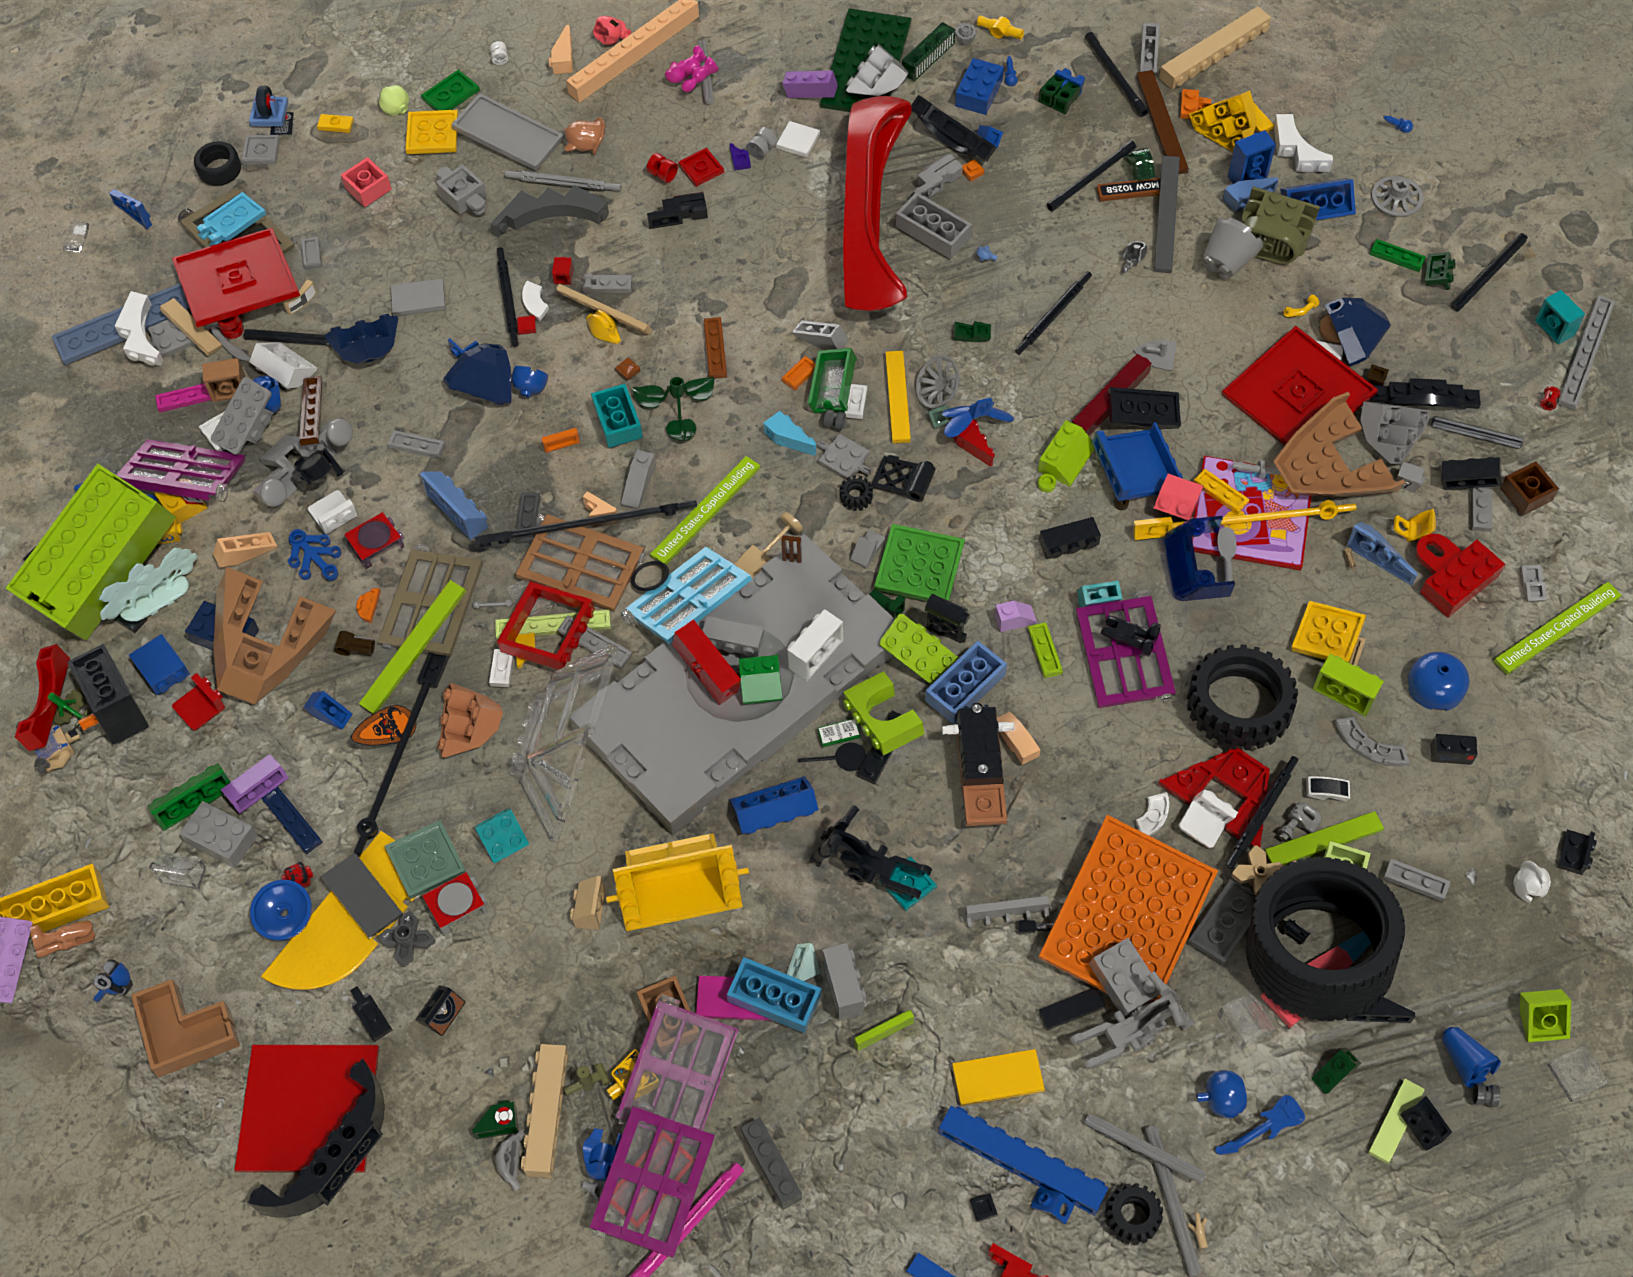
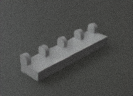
[965,896,1049,928]

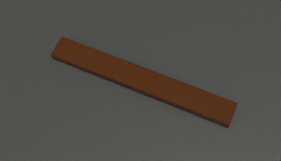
[1136,70,1189,174]

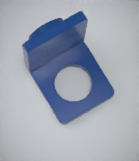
[448,338,479,358]
[1031,1188,1074,1224]

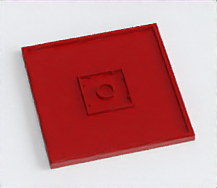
[172,228,300,328]
[1222,326,1378,445]
[235,1045,379,1173]

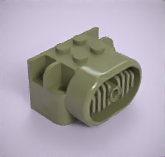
[1241,186,1320,264]

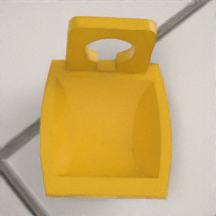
[1394,509,1436,542]

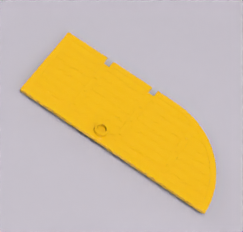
[261,831,417,990]

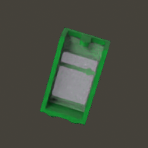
[808,348,857,414]

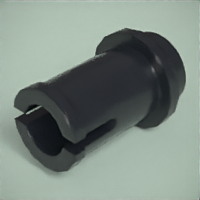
[1282,919,1310,944]

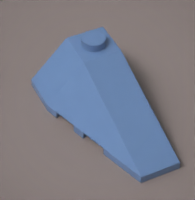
[1346,522,1418,586]

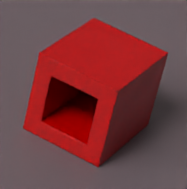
[552,257,574,285]

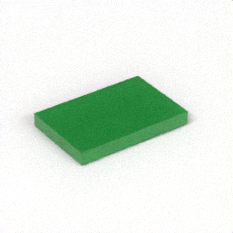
[421,69,480,111]

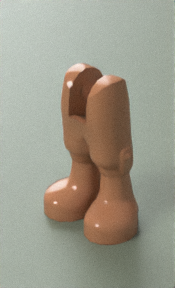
[30,921,95,958]

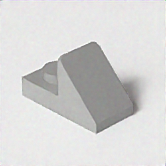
[850,530,885,569]

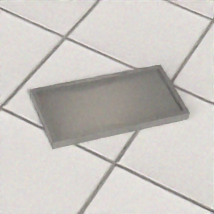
[451,93,563,171]

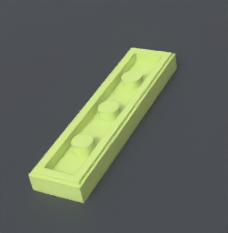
[1368,1079,1425,1164]

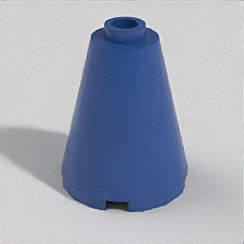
[1442,1027,1501,1088]

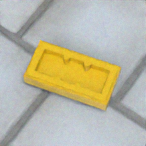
[317,114,354,133]

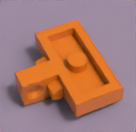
[1180,89,1211,119]

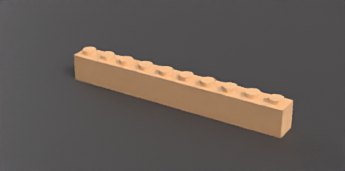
[566,0,699,103]

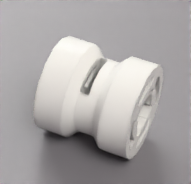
[490,41,508,65]

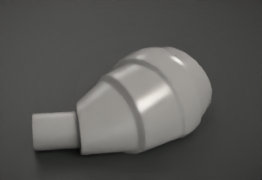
[495,1131,525,1191]

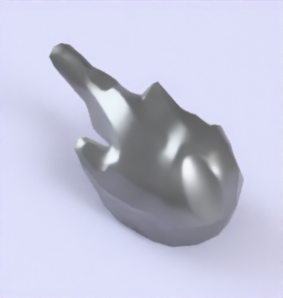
[1122,241,1147,273]

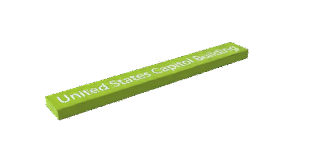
[650,456,760,565]
[1494,582,1622,675]

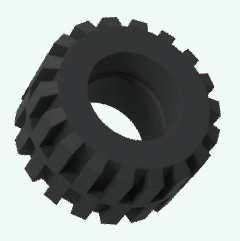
[1105,1183,1163,1245]

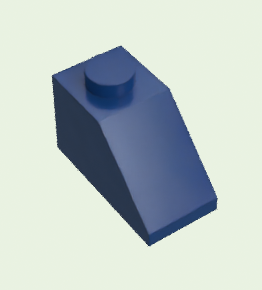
[303,691,353,730]

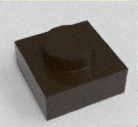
[1366,364,1389,386]

